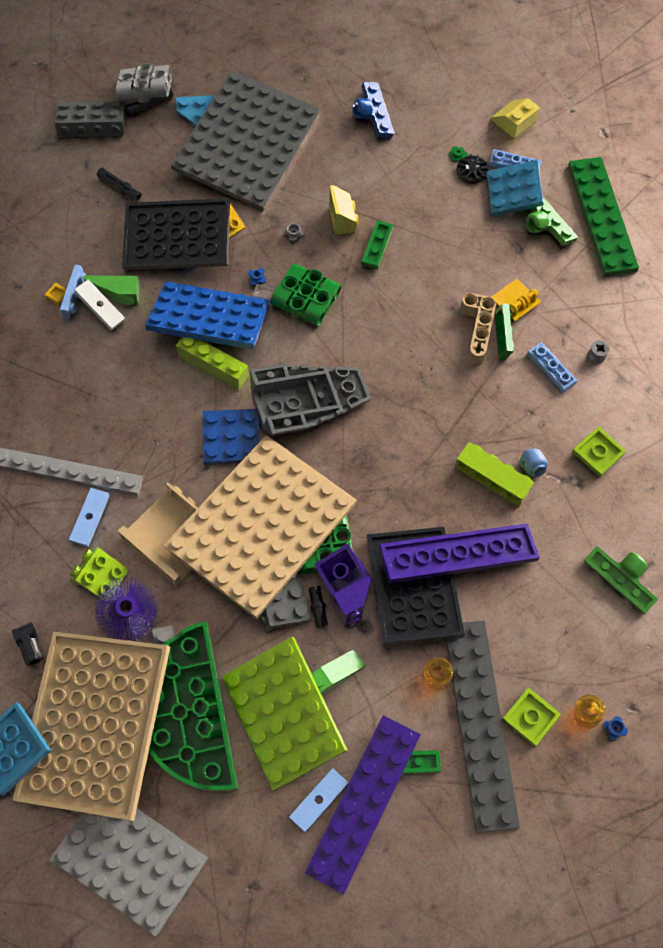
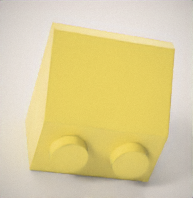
[491,98,540,139]
[329,185,359,235]

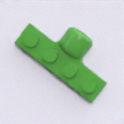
[525,198,578,246]
[584,546,659,615]

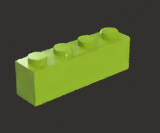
[176,337,249,390]
[455,442,534,507]

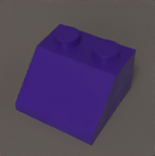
[314,543,373,597]
[332,576,371,627]

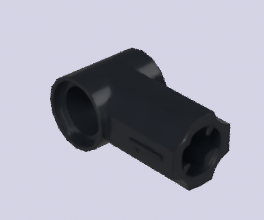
[12,622,44,666]

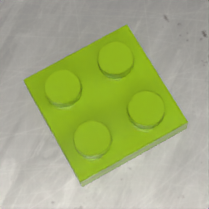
[572,426,626,477]
[502,687,561,747]

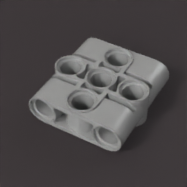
[116,64,172,103]

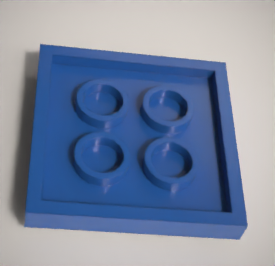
[203,409,260,465]

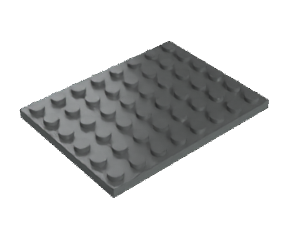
[171,70,321,211]

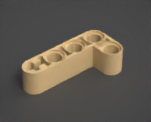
[460,293,496,365]

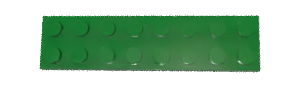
[568,157,639,276]

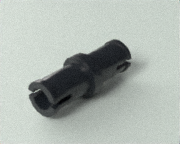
[308,586,328,628]

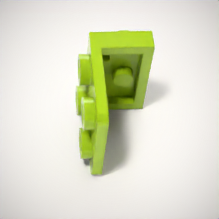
[69,547,128,601]

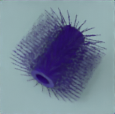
[94,576,157,642]

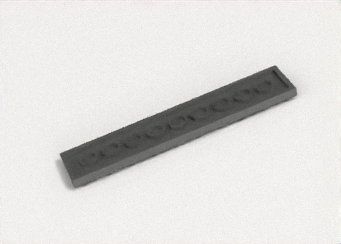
[446,620,520,833]

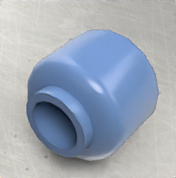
[520,449,548,477]

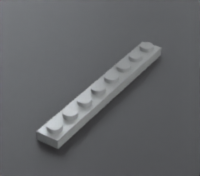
[0,447,143,496]

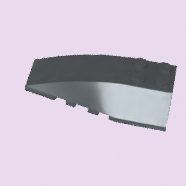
[249,364,371,435]

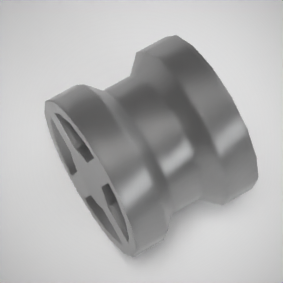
[588,340,610,363]

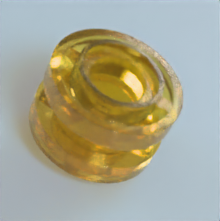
[423,657,453,690]
[574,694,605,728]

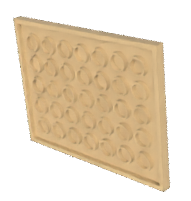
[164,435,357,619]
[13,632,170,821]

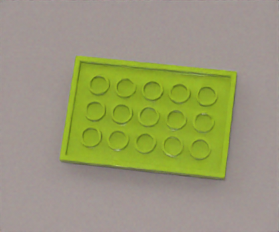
[222,637,348,791]

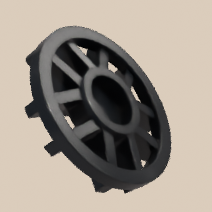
[457,154,489,182]

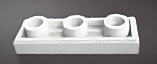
[74,280,125,331]

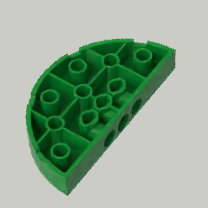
[149,621,239,793]

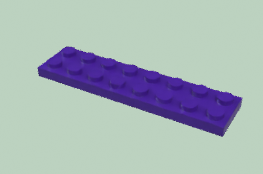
[379,523,540,583]
[305,715,421,894]

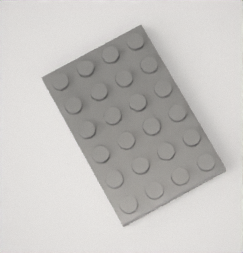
[49,808,209,937]

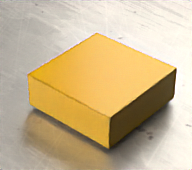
[44,283,67,307]

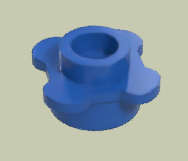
[247,268,266,286]
[603,716,628,741]

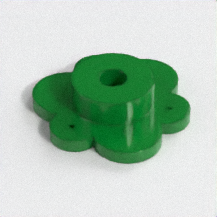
[448,146,468,162]

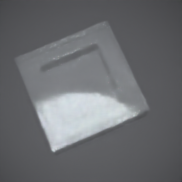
[253,284,274,305]

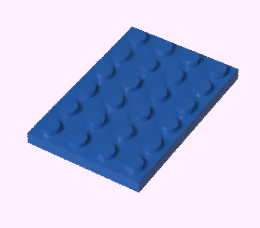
[145,281,270,350]

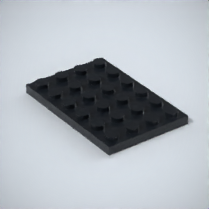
[122,198,230,270]
[367,527,465,646]

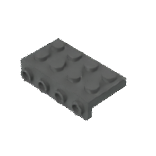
[55,100,125,137]
[259,572,312,632]

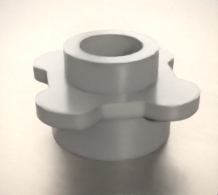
[283,223,304,241]

